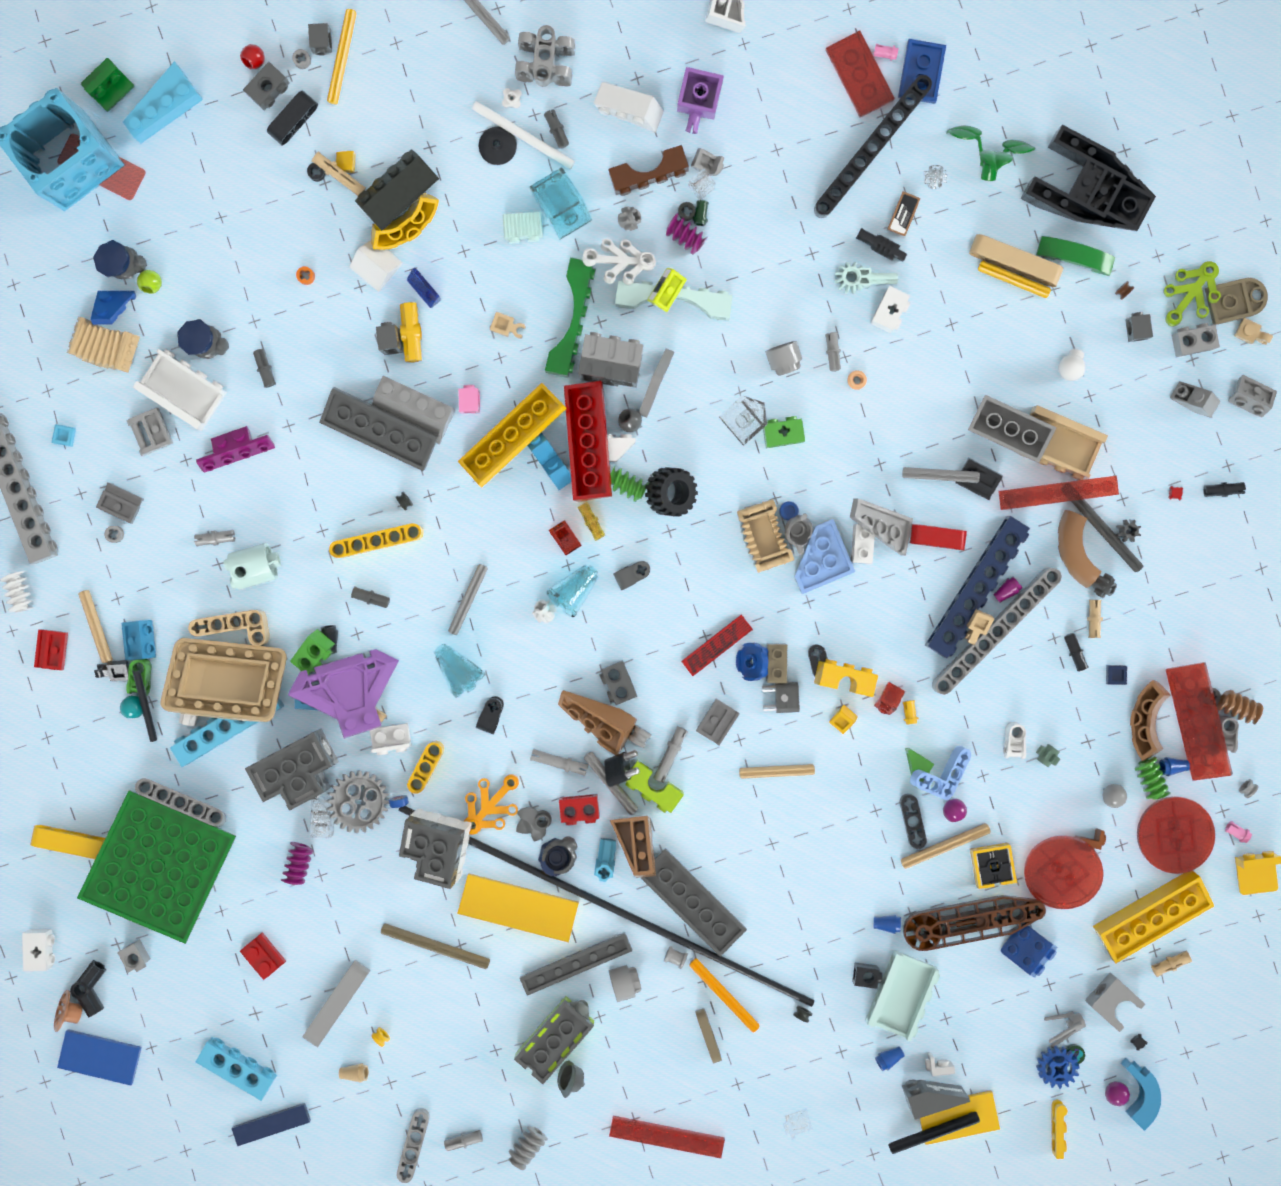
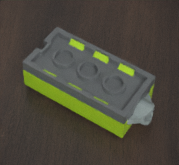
[514,996,594,1084]

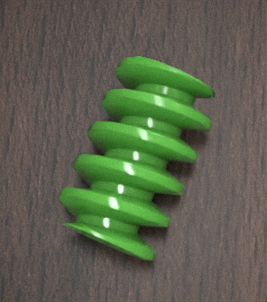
[610,466,649,502]
[1134,757,1171,800]

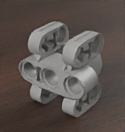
[515,25,576,87]

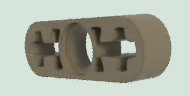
[695,1008,722,1064]

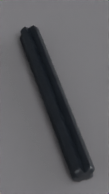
[888,1111,980,1154]

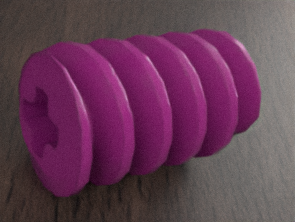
[666,213,708,255]
[280,842,313,885]

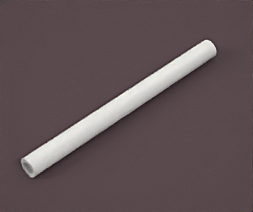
[472,101,575,170]

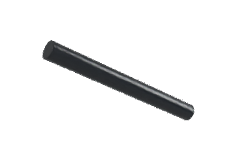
[132,669,157,742]

